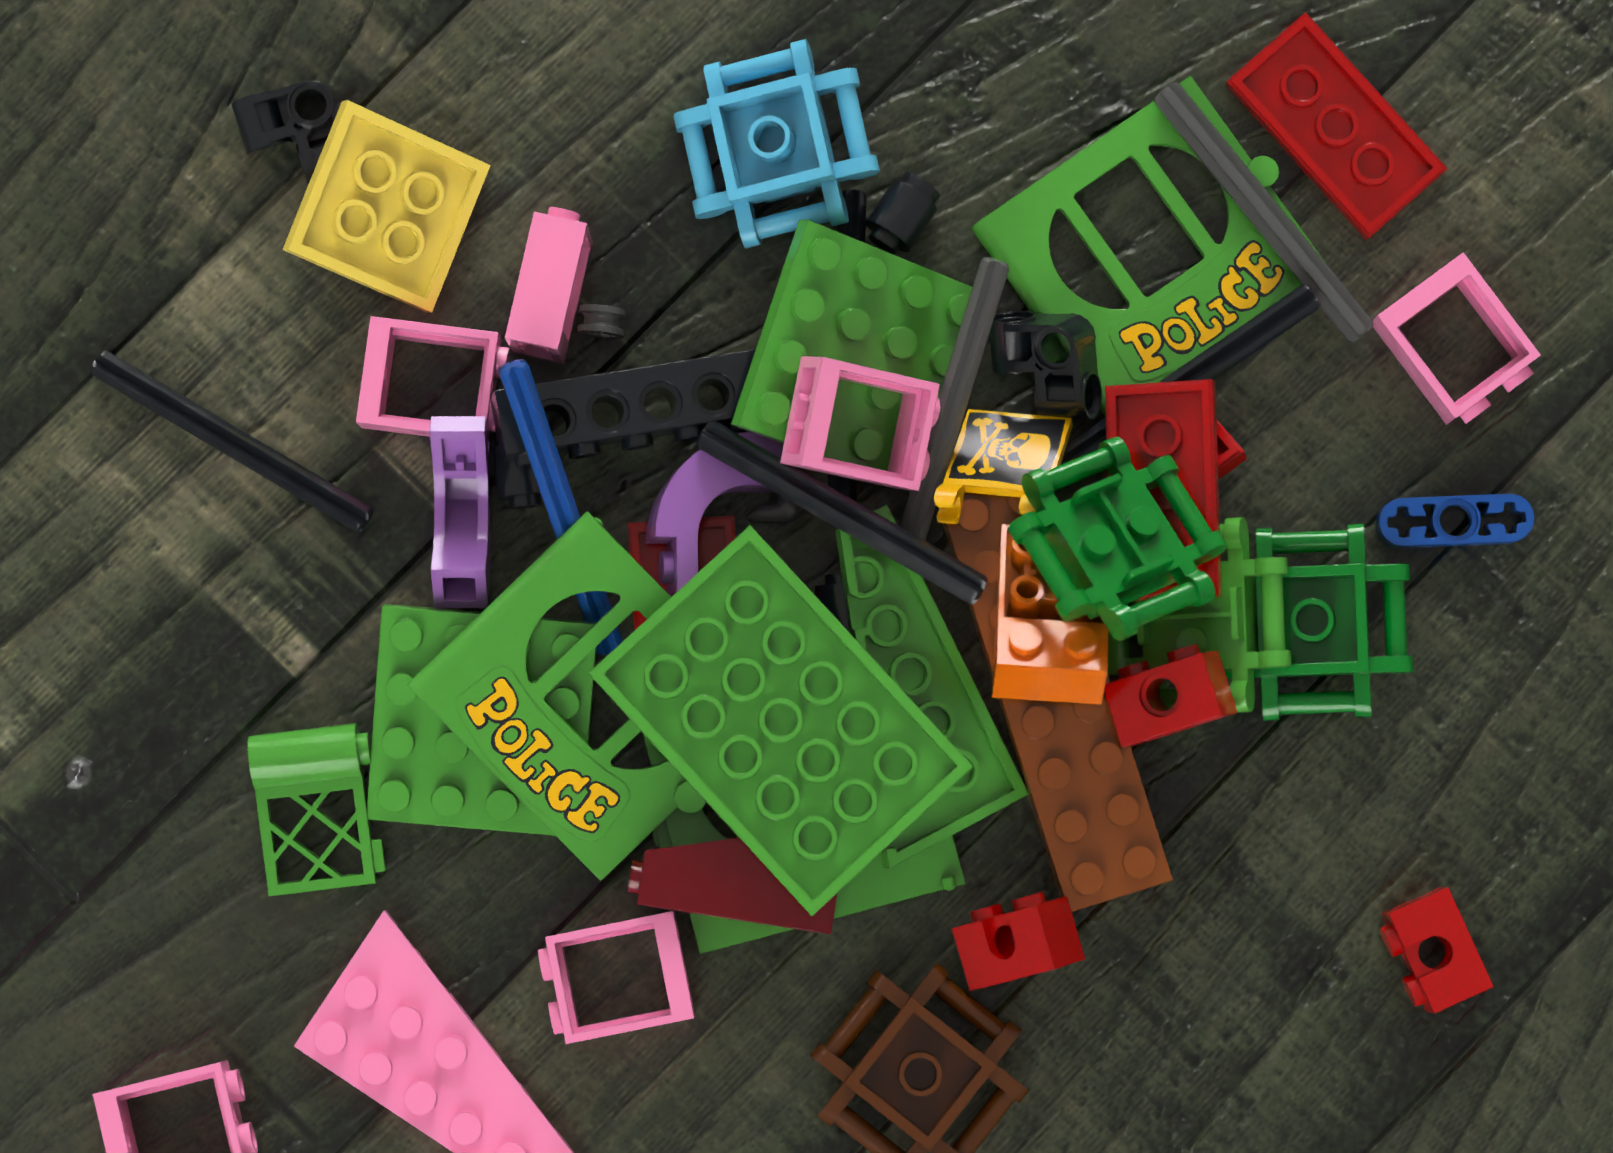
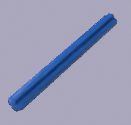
[499,359,623,655]

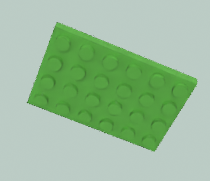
[589,525,973,916]

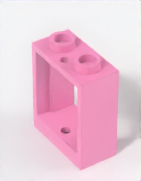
[505,207,593,364]
[1373,252,1541,425]
[356,316,510,441]
[780,357,940,491]
[538,911,696,1044]
[93,1060,258,1153]

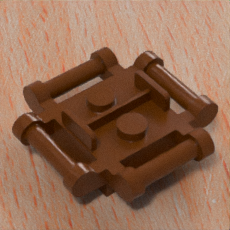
[810,962,1030,1153]

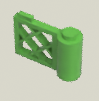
[248,723,386,896]

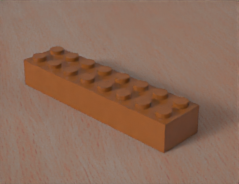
[937,493,1173,912]

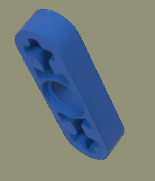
[1375,494,1534,548]

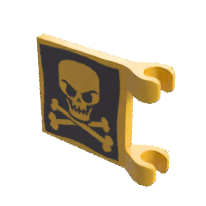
[934,409,1073,524]

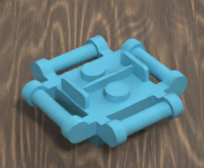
[673,39,880,249]

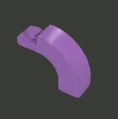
[430,416,492,608]
[645,432,782,597]

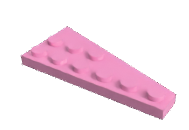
[294,910,574,1153]

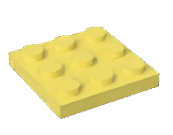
[282,100,491,313]

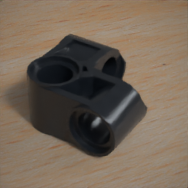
[231,80,339,184]
[989,311,1102,419]

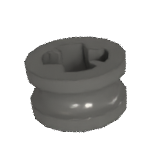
[577,304,627,339]

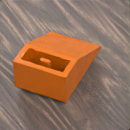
[992,524,1108,705]

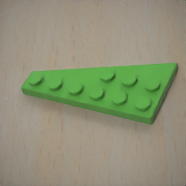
[835,505,1029,868]

